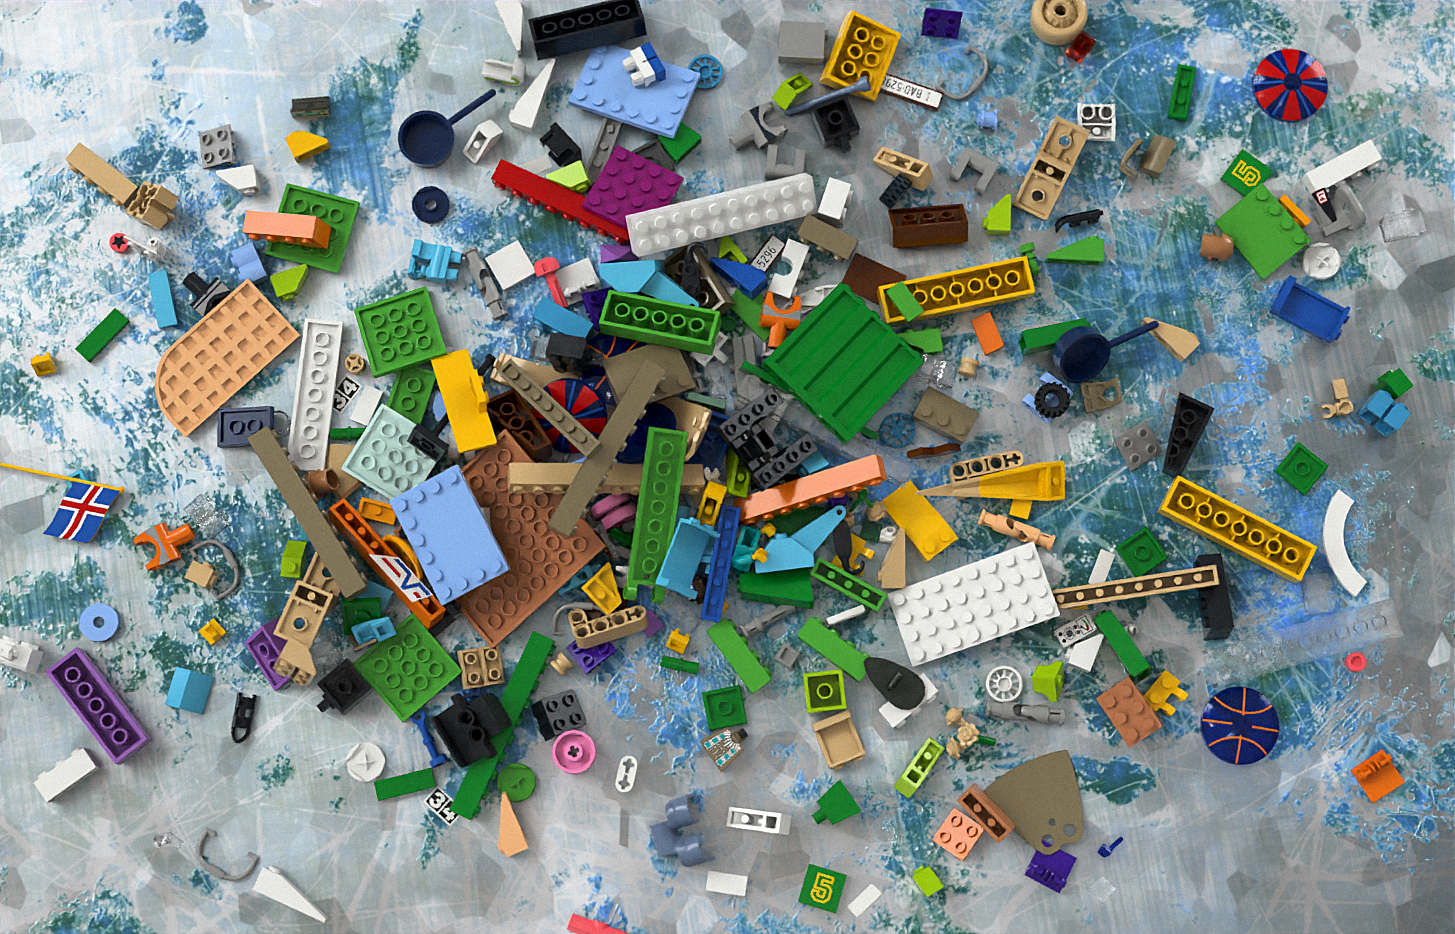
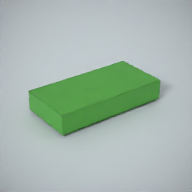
[886,281,924,323]

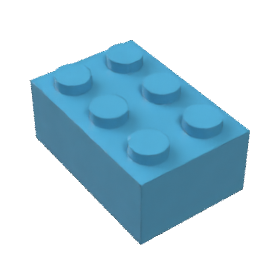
[532,297,595,344]

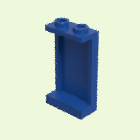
[1269,275,1351,344]

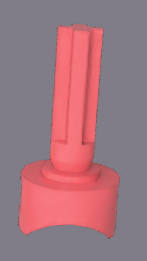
[534,257,568,308]

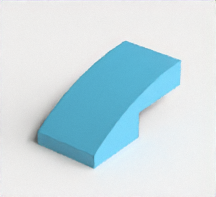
[351,617,397,646]

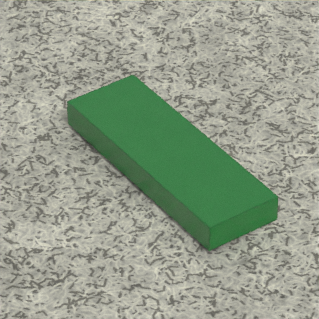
[1167,64,1196,122]
[75,308,130,362]
[374,768,436,801]

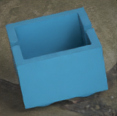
[1356,390,1411,437]

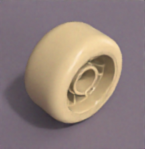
[1030,0,1088,46]

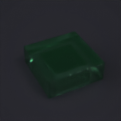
[859,519,883,544]

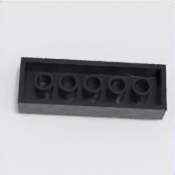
[528,0,647,60]

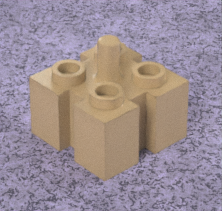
[125,181,179,230]

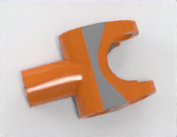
[759,291,801,350]
[133,522,196,571]

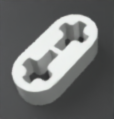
[615,756,638,793]

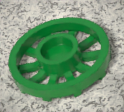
[720,308,746,342]

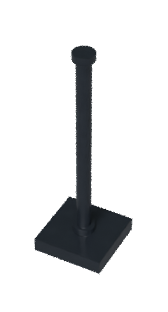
[407,354,496,463]

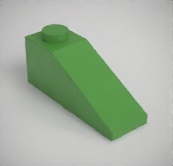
[1044,236,1105,266]

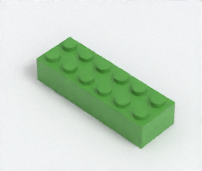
[599,290,722,356]

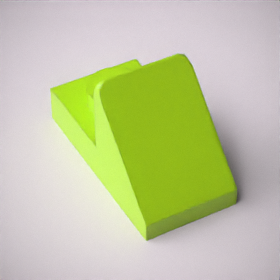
[718,235,748,264]

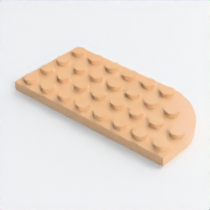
[155,278,300,438]

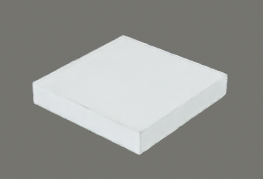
[485,240,536,291]

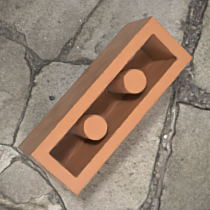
[957,783,1016,844]

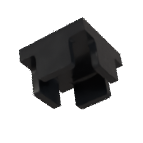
[539,122,583,167]

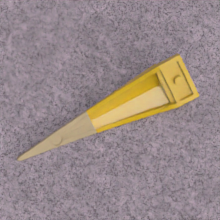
[915,460,1065,501]

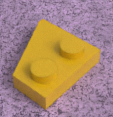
[581,562,622,615]

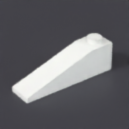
[508,59,557,134]
[253,865,329,922]

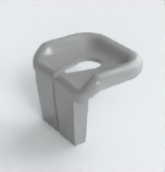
[1312,184,1366,237]

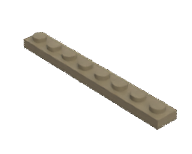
[497,358,603,460]

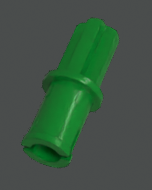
[330,426,367,441]
[608,527,633,549]
[660,656,699,675]

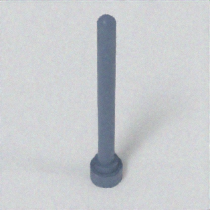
[785,76,871,116]

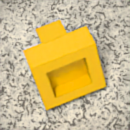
[31,352,56,377]
[199,618,227,646]
[666,628,690,655]

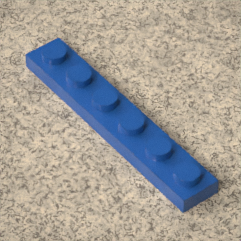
[700,504,741,623]

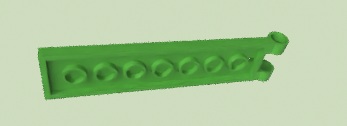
[623,427,688,604]

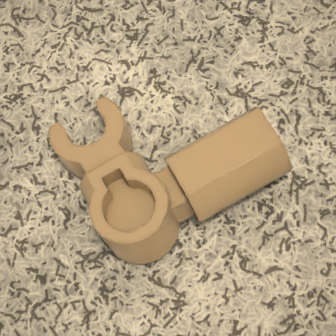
[1320,378,1353,419]

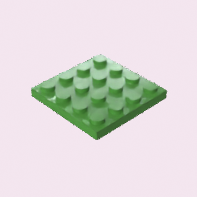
[265,183,360,274]
[354,286,448,379]
[353,613,462,723]

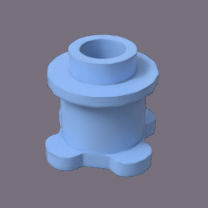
[976,109,997,130]

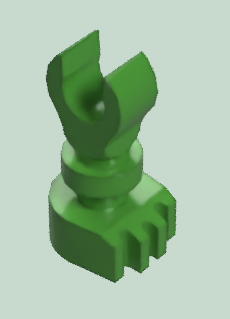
[1018,242,1039,276]

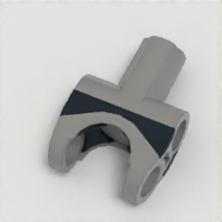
[728,102,788,150]

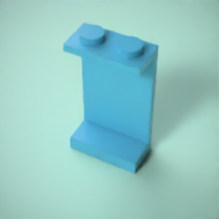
[655,517,720,599]

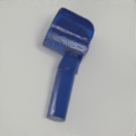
[1098,836,1124,857]

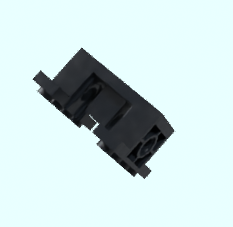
[716,387,818,492]

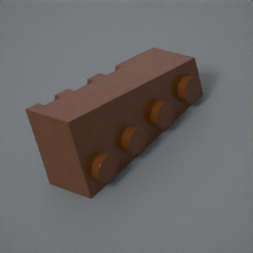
[487,388,552,463]

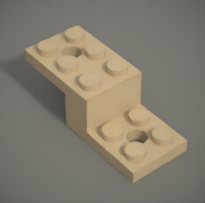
[1012,115,1090,220]
[273,551,341,650]

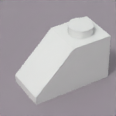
[462,119,504,164]
[216,164,260,196]
[1064,634,1104,673]

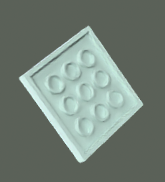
[341,403,437,500]

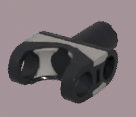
[183,272,231,317]

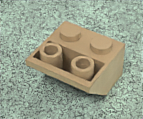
[272,637,316,687]

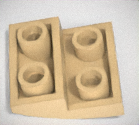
[457,644,505,690]

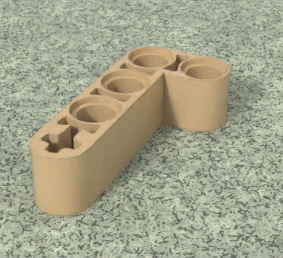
[949,450,1024,500]
[568,605,649,649]

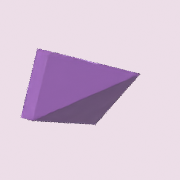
[601,245,639,264]

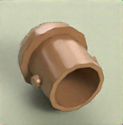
[1200,233,1234,262]
[304,468,339,499]

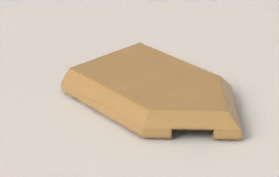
[325,444,363,500]

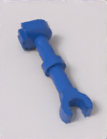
[410,711,448,768]

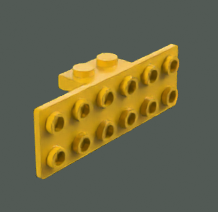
[431,349,497,454]

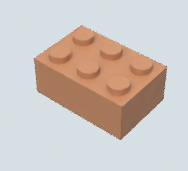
[1096,675,1163,748]

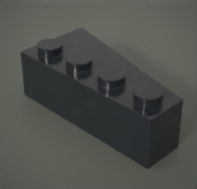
[1162,392,1215,478]
[1193,553,1234,641]

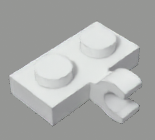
[689,330,729,367]

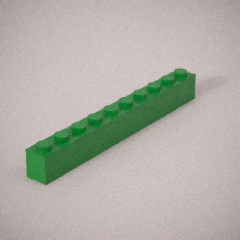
[449,631,557,820]

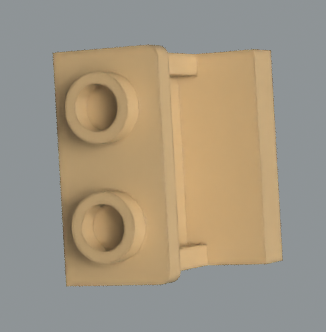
[811,710,866,770]

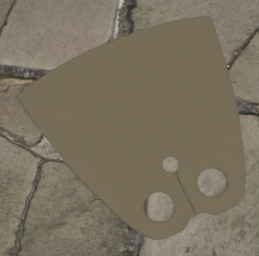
[983,750,1083,855]

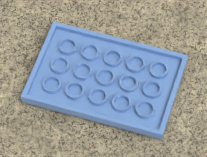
[568,44,701,139]
[389,465,511,606]

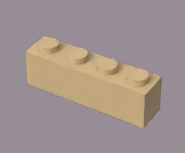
[65,142,139,209]

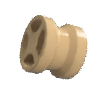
[345,354,366,375]
[957,357,980,378]
[550,652,574,676]

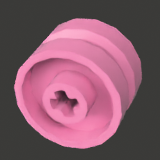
[590,493,637,534]
[552,730,597,774]

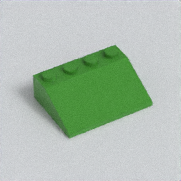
[1214,183,1311,280]

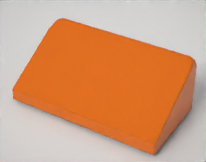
[971,312,1004,355]

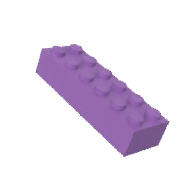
[45,647,152,765]

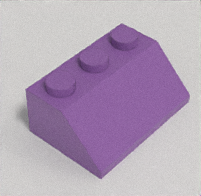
[245,618,293,691]

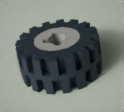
[879,173,912,209]

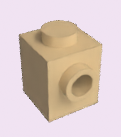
[184,560,218,589]

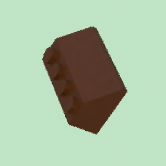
[888,203,968,249]

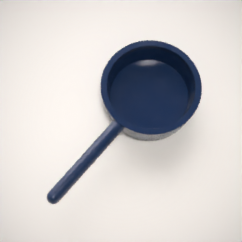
[398,89,496,168]
[1052,321,1159,383]

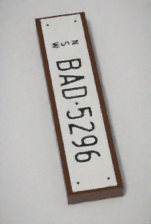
[879,73,944,112]
[732,234,786,287]

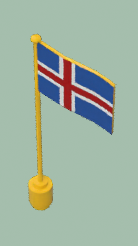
[0,462,125,544]

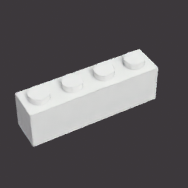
[1301,139,1382,198]

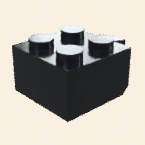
[810,94,860,154]
[545,332,604,376]
[317,658,375,715]

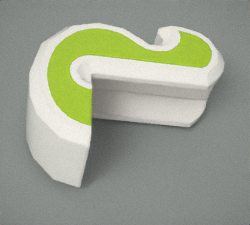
[481,59,526,86]

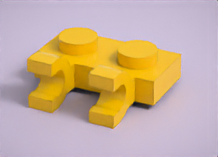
[831,533,875,577]
[1144,670,1189,717]

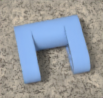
[1021,372,1073,424]

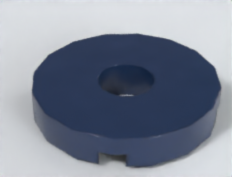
[412,186,450,224]

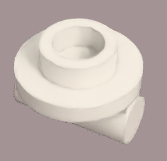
[879,527,898,543]

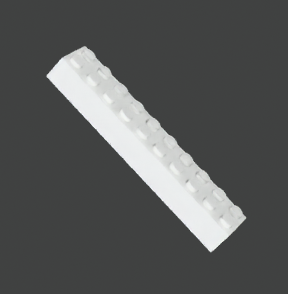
[625,173,818,257]

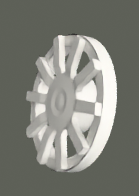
[986,666,1022,702]

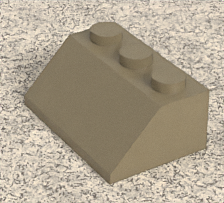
[797,214,859,263]
[911,386,979,446]

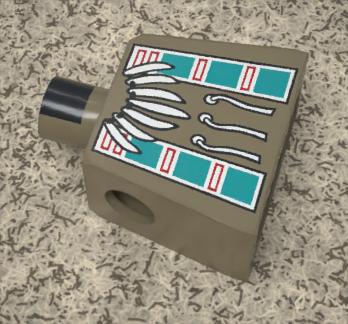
[700,727,749,772]

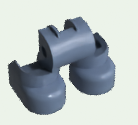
[650,793,715,867]

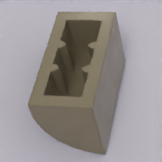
[1137,136,1176,179]

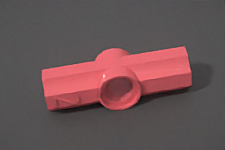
[567,914,629,934]

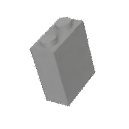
[778,21,828,65]

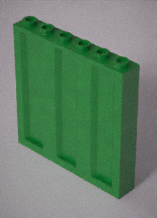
[761,282,924,446]

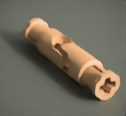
[977,509,1056,551]

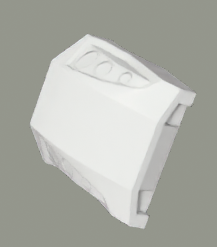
[1077,103,1116,141]

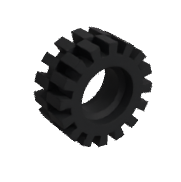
[1034,382,1071,419]

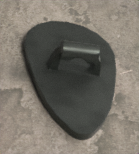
[864,657,925,710]

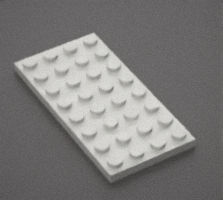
[887,541,1060,667]

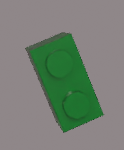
[1374,368,1414,400]

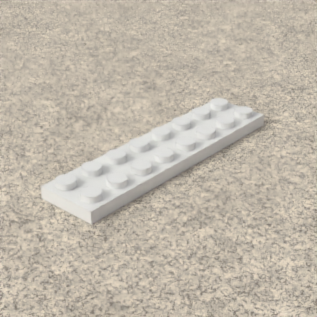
[288,318,344,471]

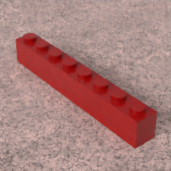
[491,159,630,245]

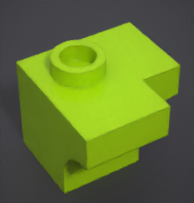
[1032,661,1064,702]

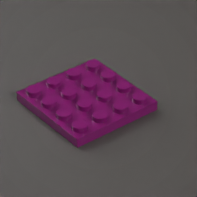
[582,145,684,230]

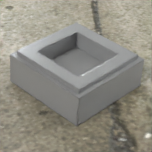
[774,642,800,669]

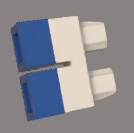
[622,42,666,87]

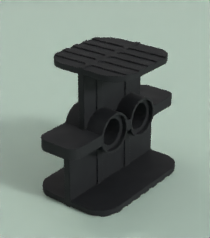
[431,693,512,768]

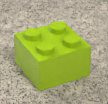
[802,669,847,714]

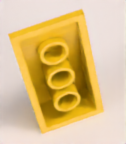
[882,480,958,564]

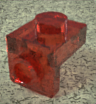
[1065,31,1096,64]

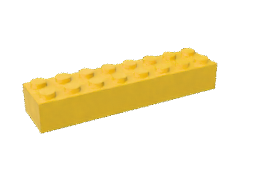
[877,256,1035,327]
[1157,475,1317,583]

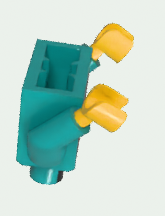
[730,523,776,575]

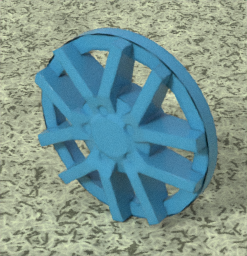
[688,55,723,90]
[880,413,916,448]

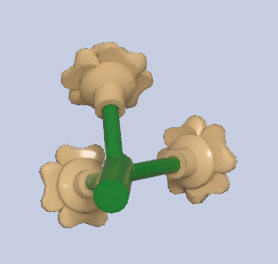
[844,486,887,527]
[945,707,996,760]

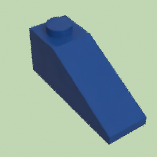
[709,257,768,301]

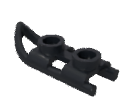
[1055,209,1103,233]
[231,692,256,743]

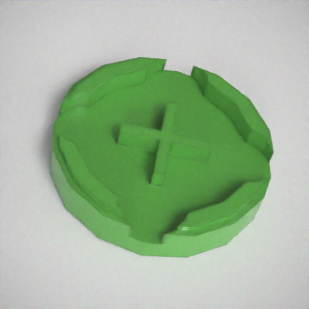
[497,763,536,802]

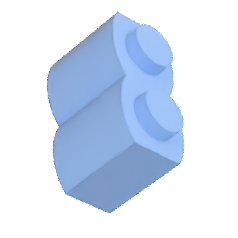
[231,242,270,285]

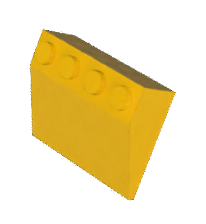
[819,10,901,101]

